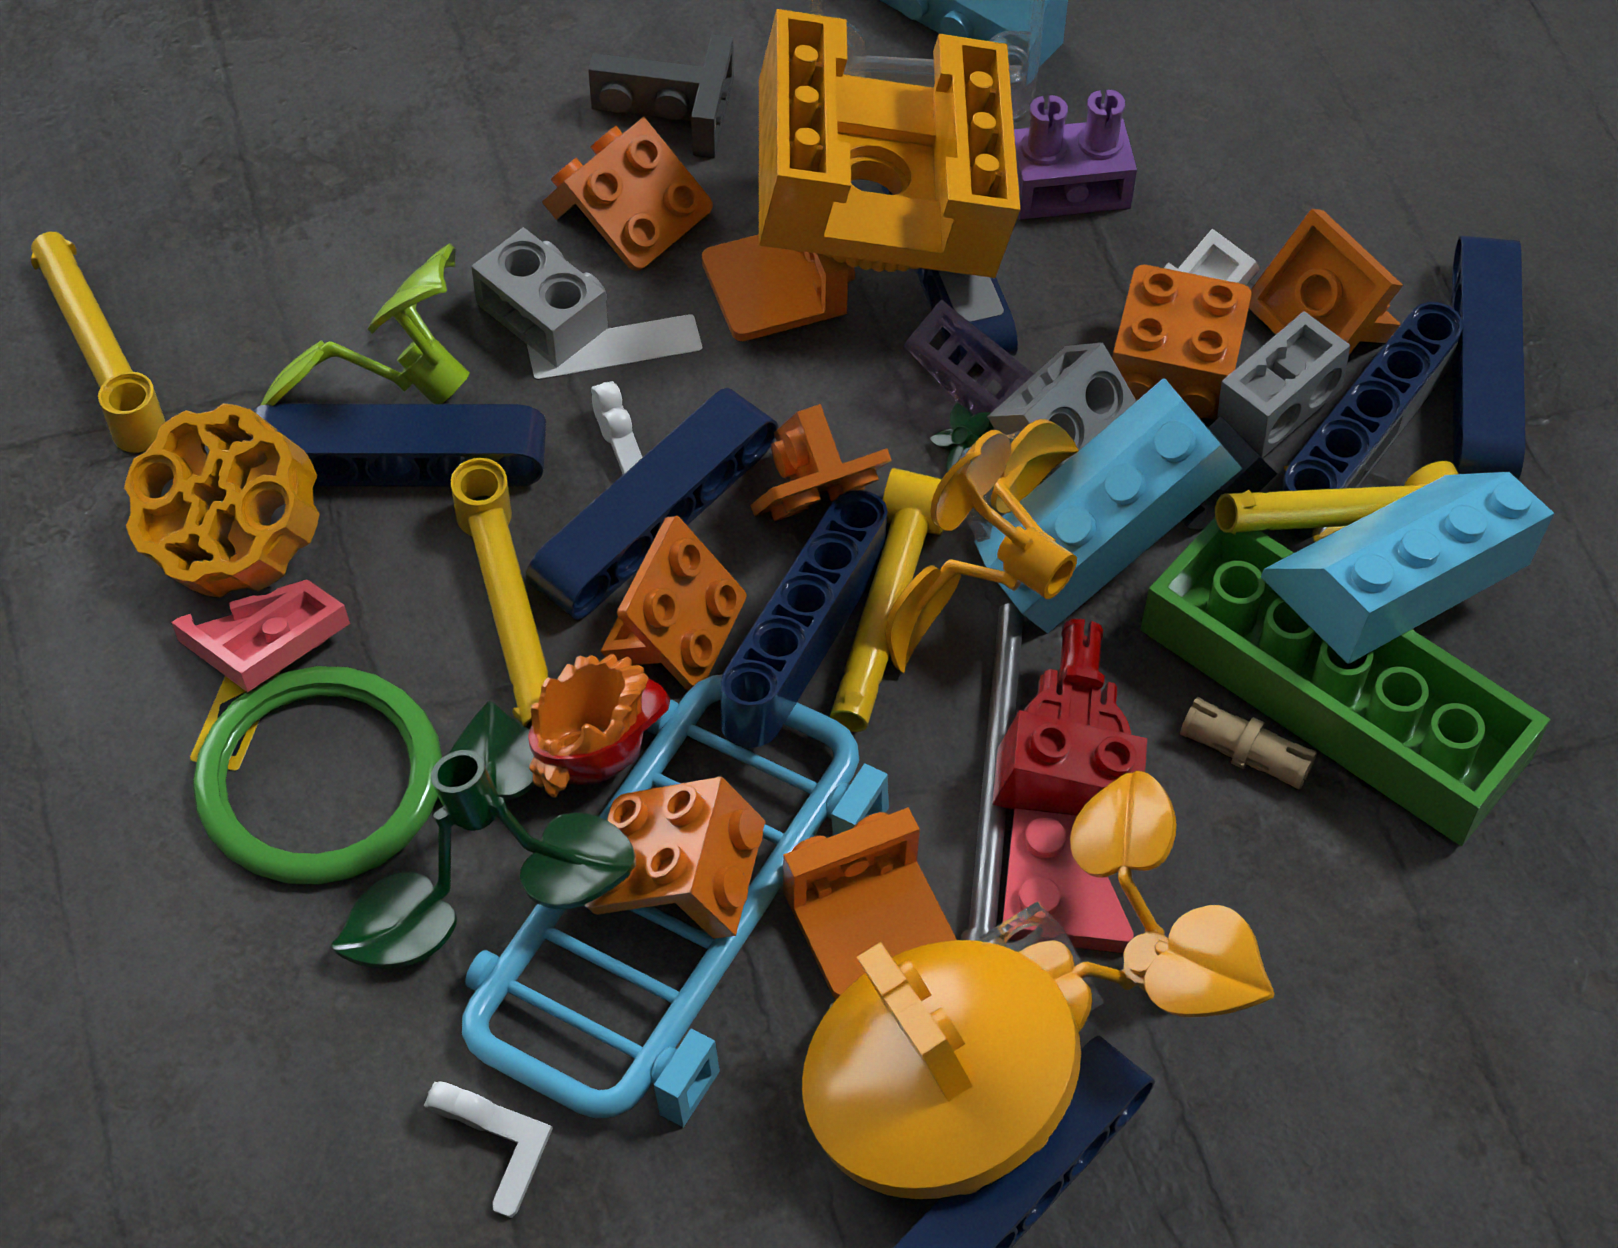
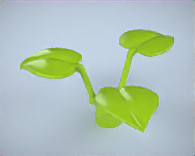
[261,243,470,406]

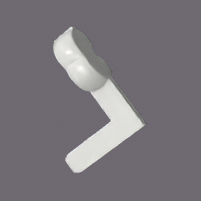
[591,381,642,474]
[424,1081,553,1218]

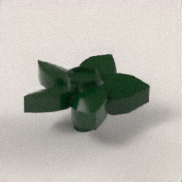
[930,402,994,472]

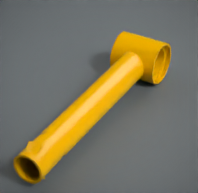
[31,232,165,453]
[451,458,549,729]
[1215,461,1459,534]
[830,468,943,732]

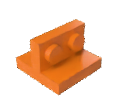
[1249,208,1403,354]

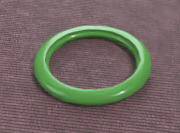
[193,666,442,885]

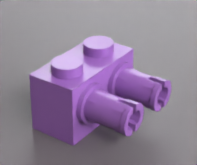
[1014,90,1137,220]

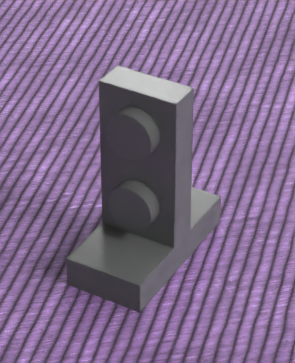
[588,34,734,158]

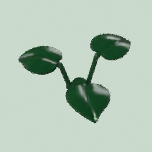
[331,701,636,969]

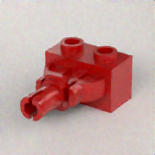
[992,619,1147,816]

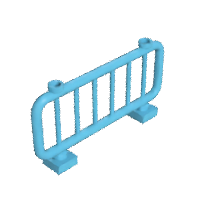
[462,675,889,1128]

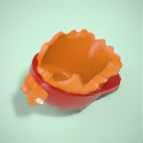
[528,654,671,798]

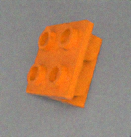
[750,404,892,521]
[601,516,747,691]

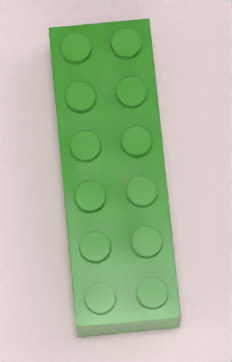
[1140,517,1551,847]

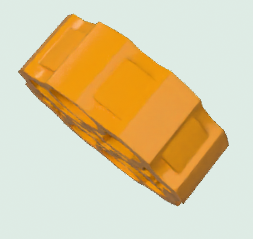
[124,403,320,598]

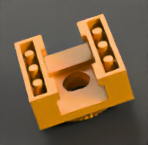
[759,9,1020,278]

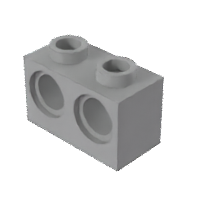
[471,227,608,368]
[1217,311,1350,458]
[987,343,1136,475]

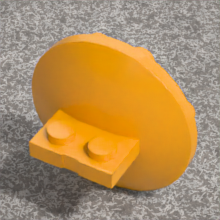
[802,940,1081,1199]

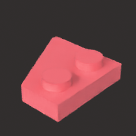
[171,579,350,692]
[1001,808,1134,953]

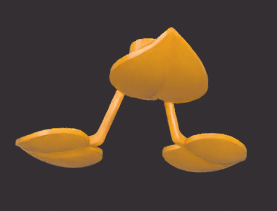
[885,419,1079,674]
[1019,771,1274,1032]

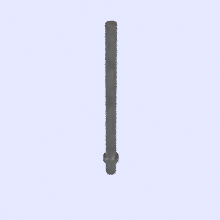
[961,603,1024,946]

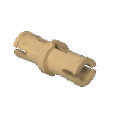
[1180,697,1317,790]

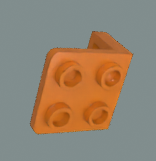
[542,117,713,271]
[702,234,855,341]
[1112,265,1252,420]
[585,776,765,939]
[783,807,957,999]

